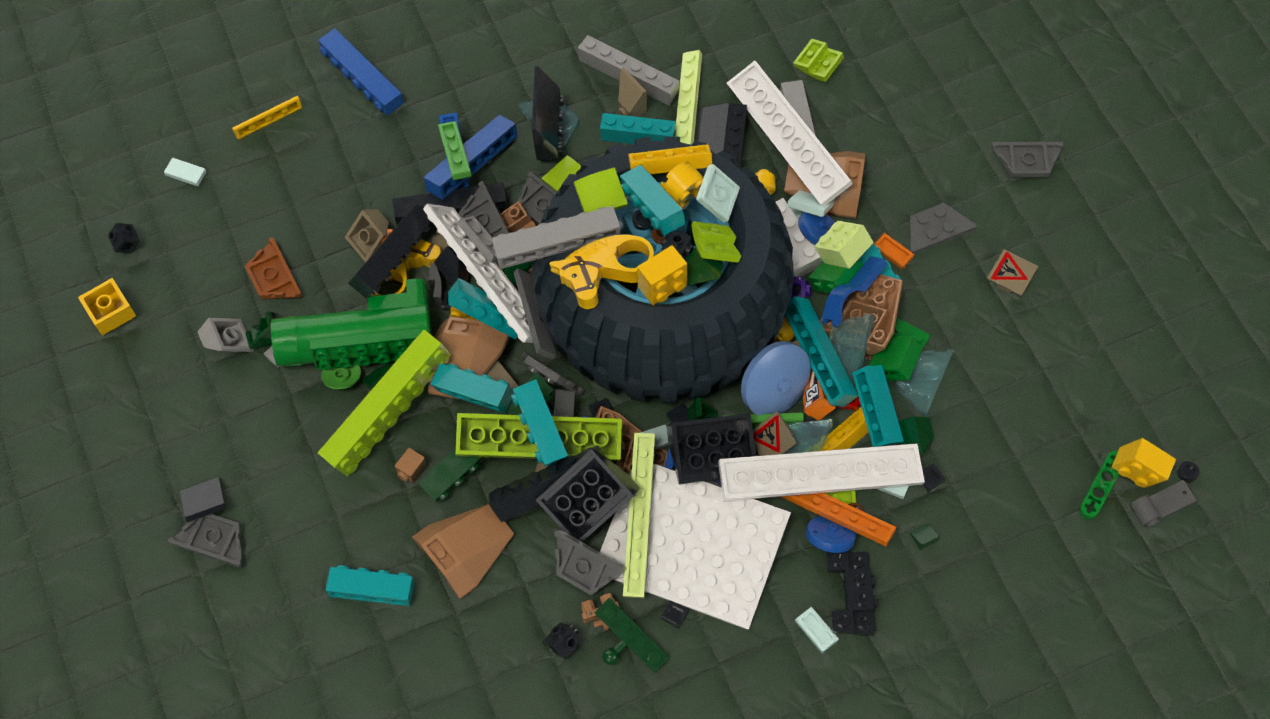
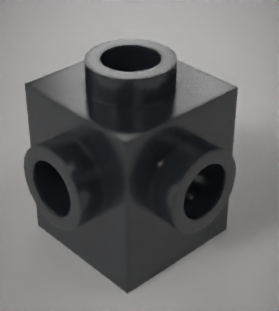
[108,223,140,253]
[661,230,693,260]
[544,622,582,660]

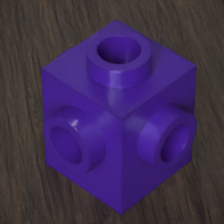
[790,276,811,300]

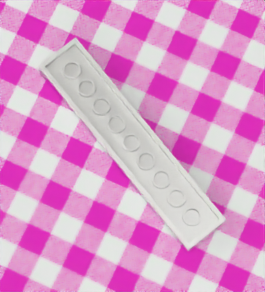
[727,61,853,205]
[423,204,533,343]
[718,444,925,501]

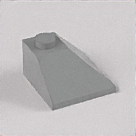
[197,318,254,352]

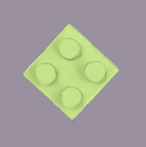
[814,221,874,269]

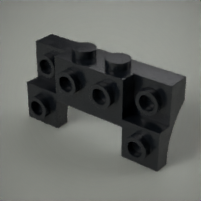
[826,551,877,636]

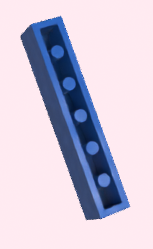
[318,28,404,115]
[424,115,518,200]

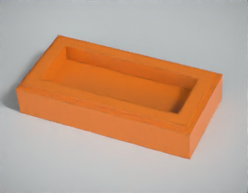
[874,233,915,270]

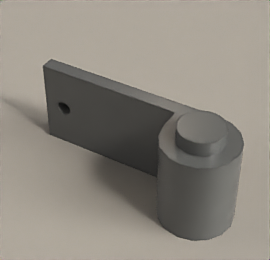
[1130,480,1197,528]

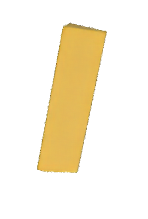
[232,96,303,139]
[628,144,712,174]
[809,407,868,452]

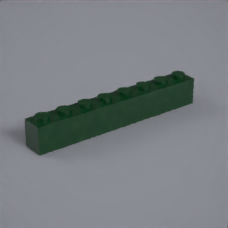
[418,373,553,502]

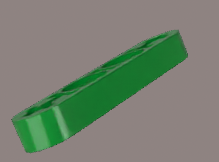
[1079,451,1119,520]

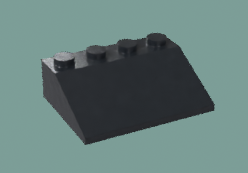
[532,66,564,160]
[694,103,747,166]
[666,413,756,484]
[536,448,641,542]

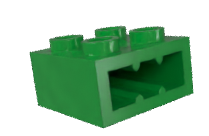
[808,259,863,293]
[869,336,923,381]

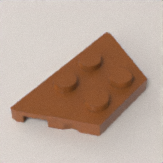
[245,237,303,299]

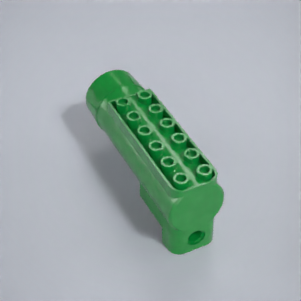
[271,279,432,370]

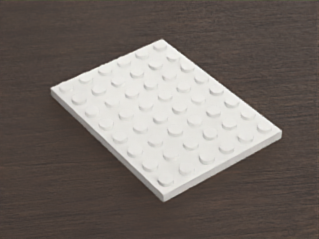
[600,464,791,630]

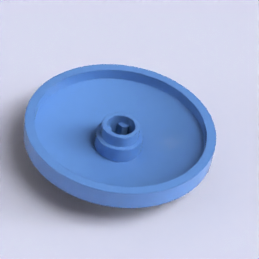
[741,341,811,416]

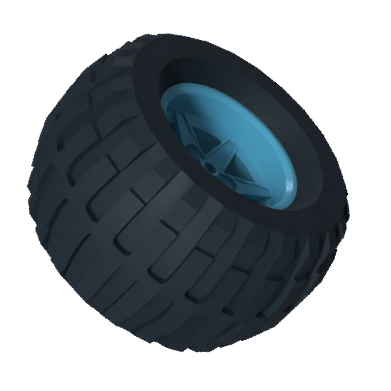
[531,137,794,403]

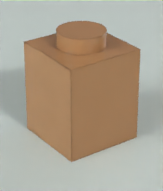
[394,448,427,484]

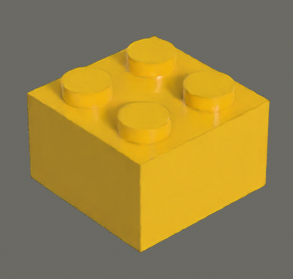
[637,245,687,306]
[78,278,136,336]
[1112,438,1176,488]

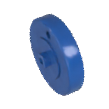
[798,212,835,245]
[806,516,856,553]

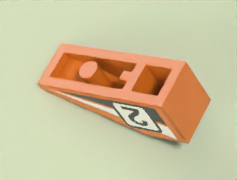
[803,368,835,421]

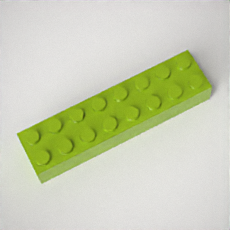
[318,330,451,476]
[456,413,622,462]

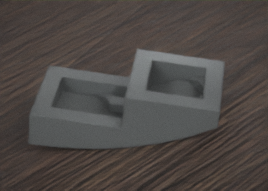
[428,263,444,306]

